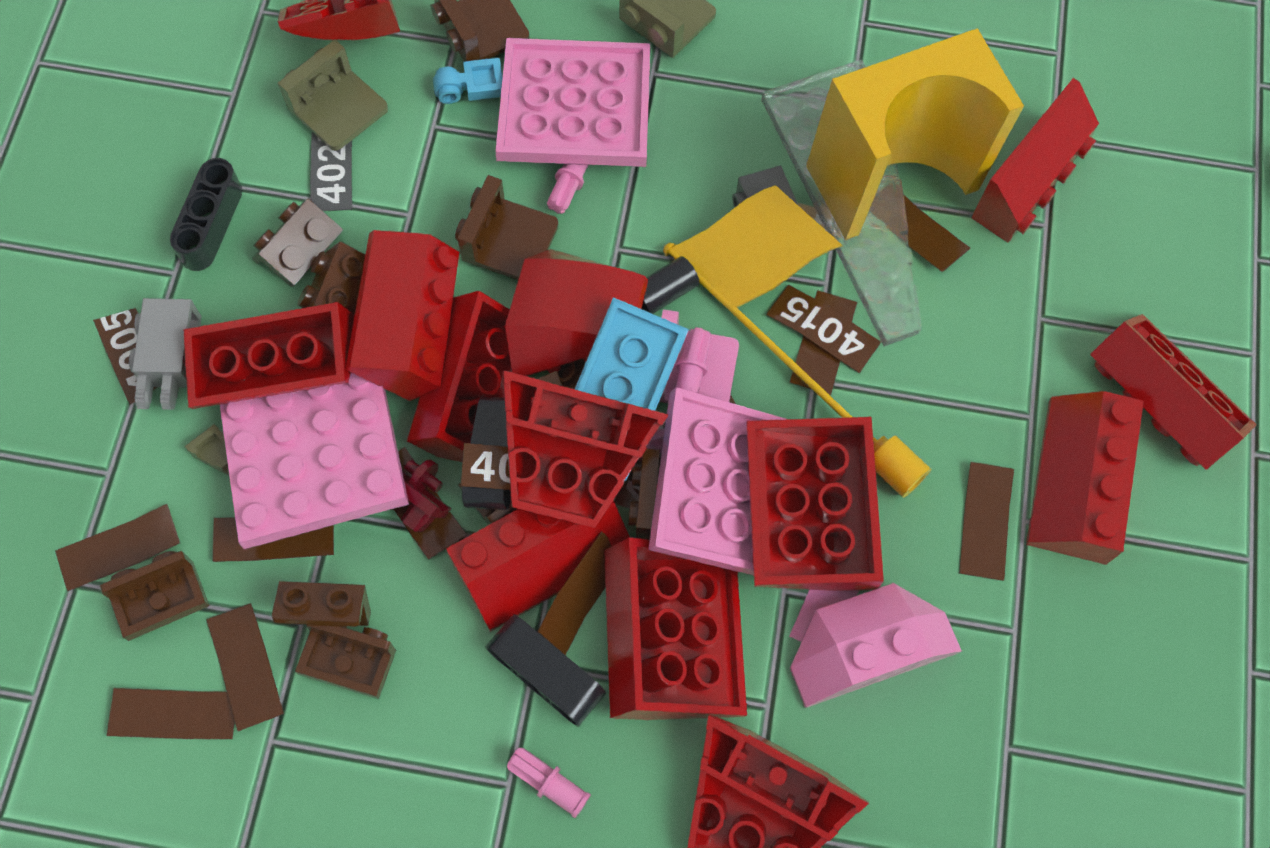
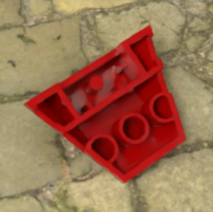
[277,0,400,40]
[505,249,648,376]
[503,370,669,528]
[687,714,869,848]

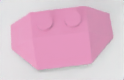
[790,583,962,708]

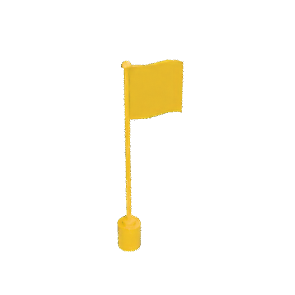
[663,185,932,498]

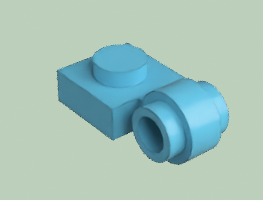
[433,58,503,104]

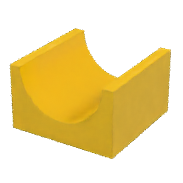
[806,28,1024,240]

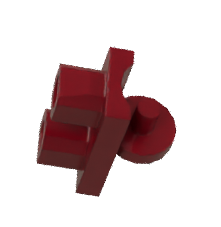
[390,459,452,532]

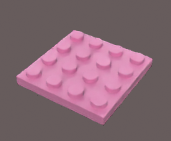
[495,38,650,167]
[220,373,409,549]
[648,387,786,575]

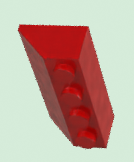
[971,78,1099,243]
[345,230,460,401]
[407,291,512,463]
[183,302,355,409]
[1090,314,1257,470]
[1026,391,1144,565]
[446,501,629,632]

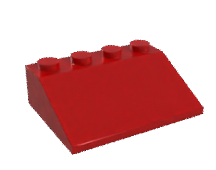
[746,417,884,591]
[604,537,747,720]

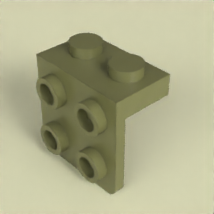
[619,0,716,58]
[278,40,388,151]

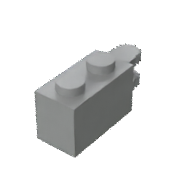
[129,298,202,410]

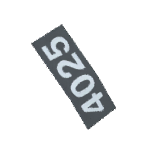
[310,132,352,211]

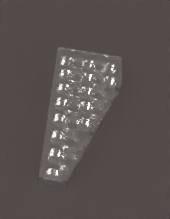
[761,59,922,346]

